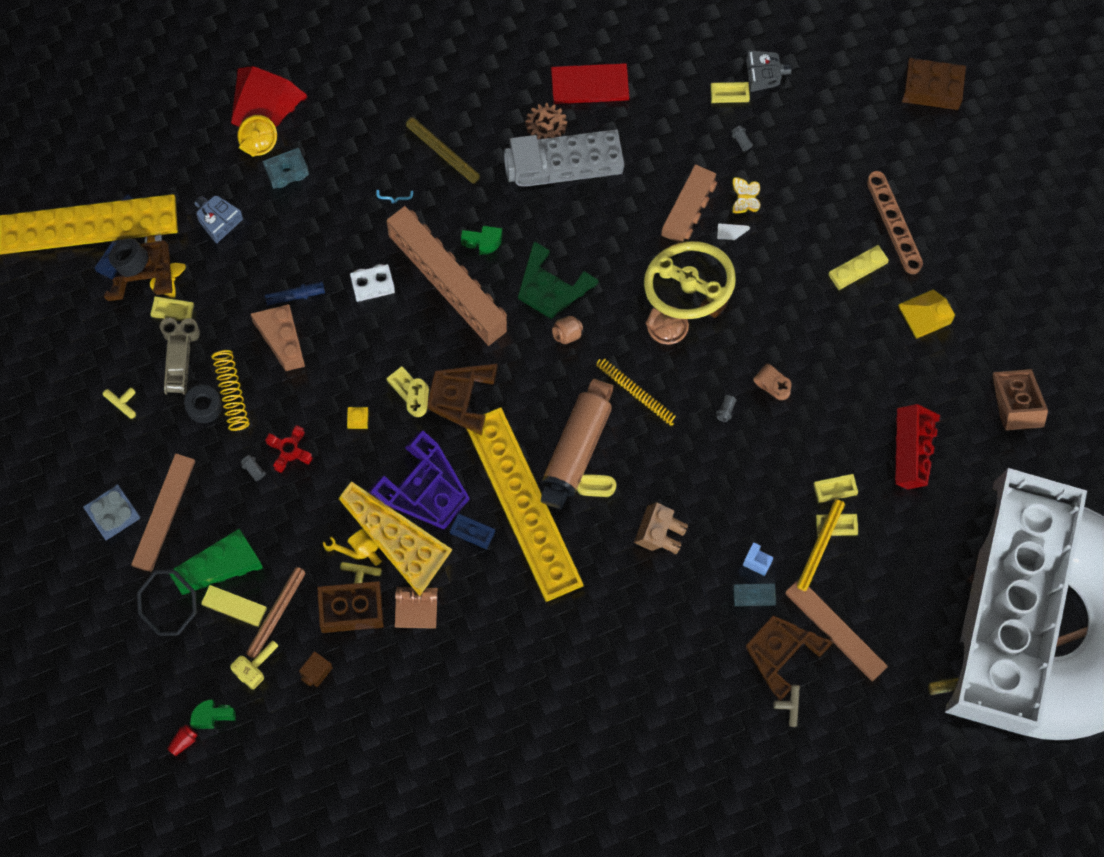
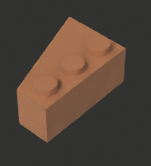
[251,305,305,371]

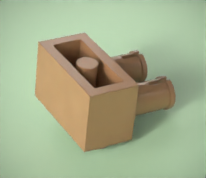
[634,503,688,554]

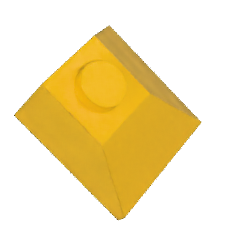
[898,289,955,339]

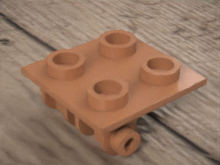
[395,587,438,629]

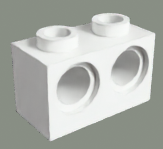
[350,264,395,302]

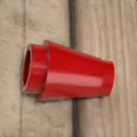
[167,724,198,756]

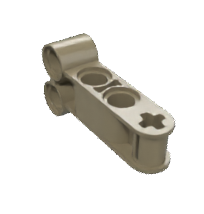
[160,318,200,395]

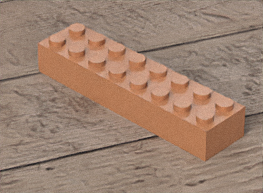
[387,206,507,346]

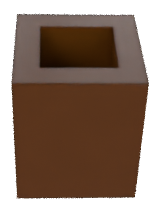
[299,651,333,687]

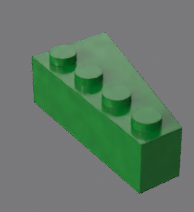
[170,529,263,595]

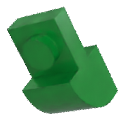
[461,226,502,255]
[190,700,236,729]

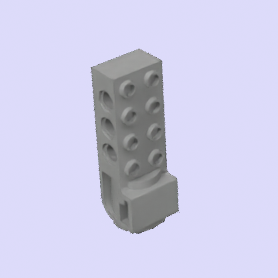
[504,129,624,186]

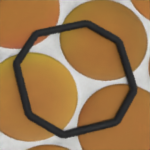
[137,569,197,636]

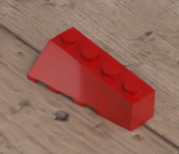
[895,404,940,489]

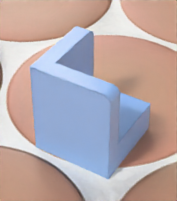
[743,542,773,576]

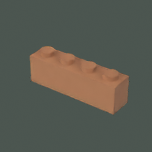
[661,164,718,243]

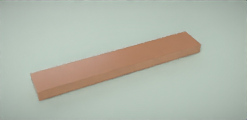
[132,454,195,572]
[785,580,888,681]

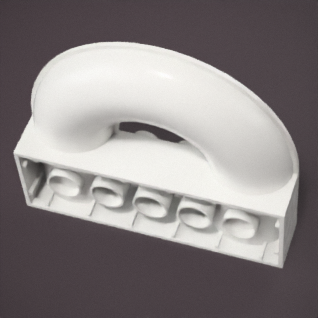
[945,468,1104,740]

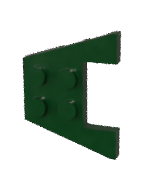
[518,242,599,319]

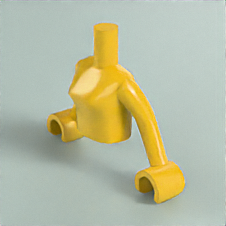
[323,529,382,566]

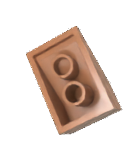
[993,369,1048,430]

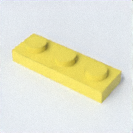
[828,245,889,290]

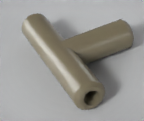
[773,684,800,727]

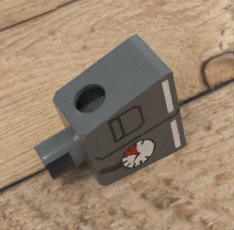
[746,51,791,92]

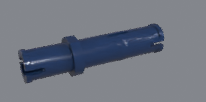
[265,281,325,306]

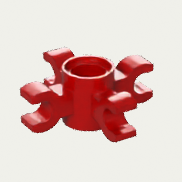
[265,425,313,473]

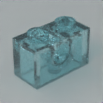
[263,148,309,189]

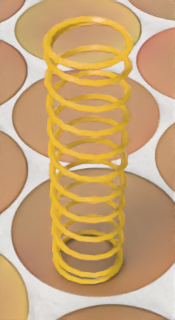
[212,350,250,431]

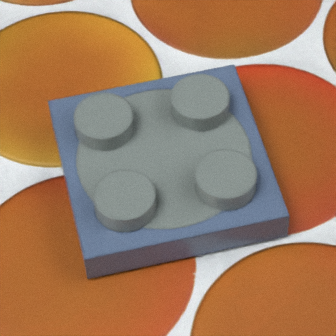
[84,485,140,540]

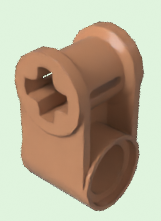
[753,364,792,400]

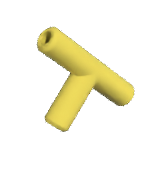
[103,388,136,419]
[340,562,382,584]

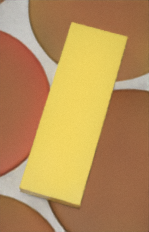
[201,585,267,627]

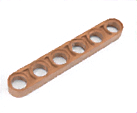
[867,171,923,274]

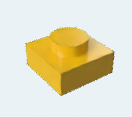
[347,407,368,429]

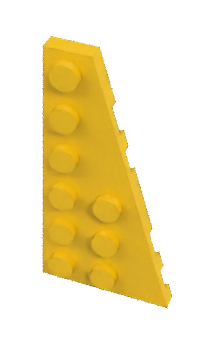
[339,482,452,596]

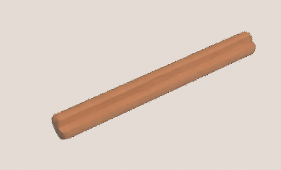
[246,567,305,659]

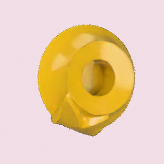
[238,115,277,157]

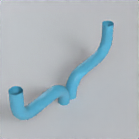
[376,190,413,203]

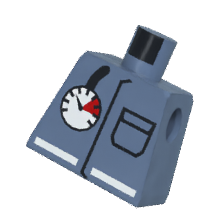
[195,196,243,244]

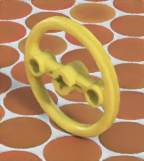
[644,241,736,319]

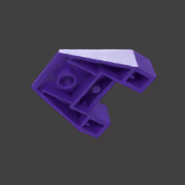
[367,431,470,529]

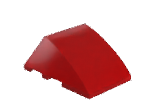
[231,66,307,127]

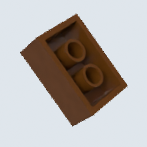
[902,58,966,110]
[318,581,384,633]

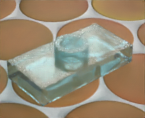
[733,584,776,606]

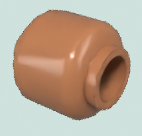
[552,316,583,344]

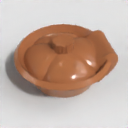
[646,306,689,344]

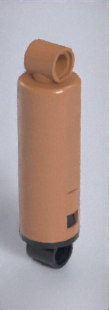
[541,379,613,509]

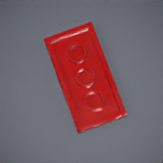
[551,63,629,104]

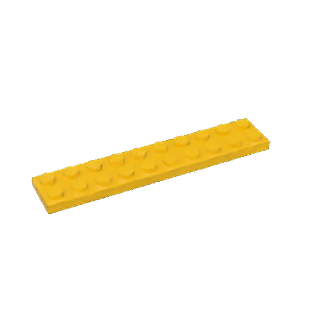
[0,194,178,254]
[466,408,583,602]

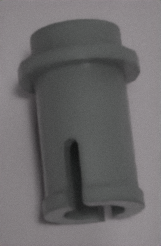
[732,126,753,151]
[716,395,737,422]
[241,455,266,481]

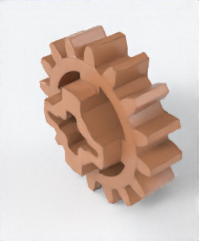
[526,103,567,139]

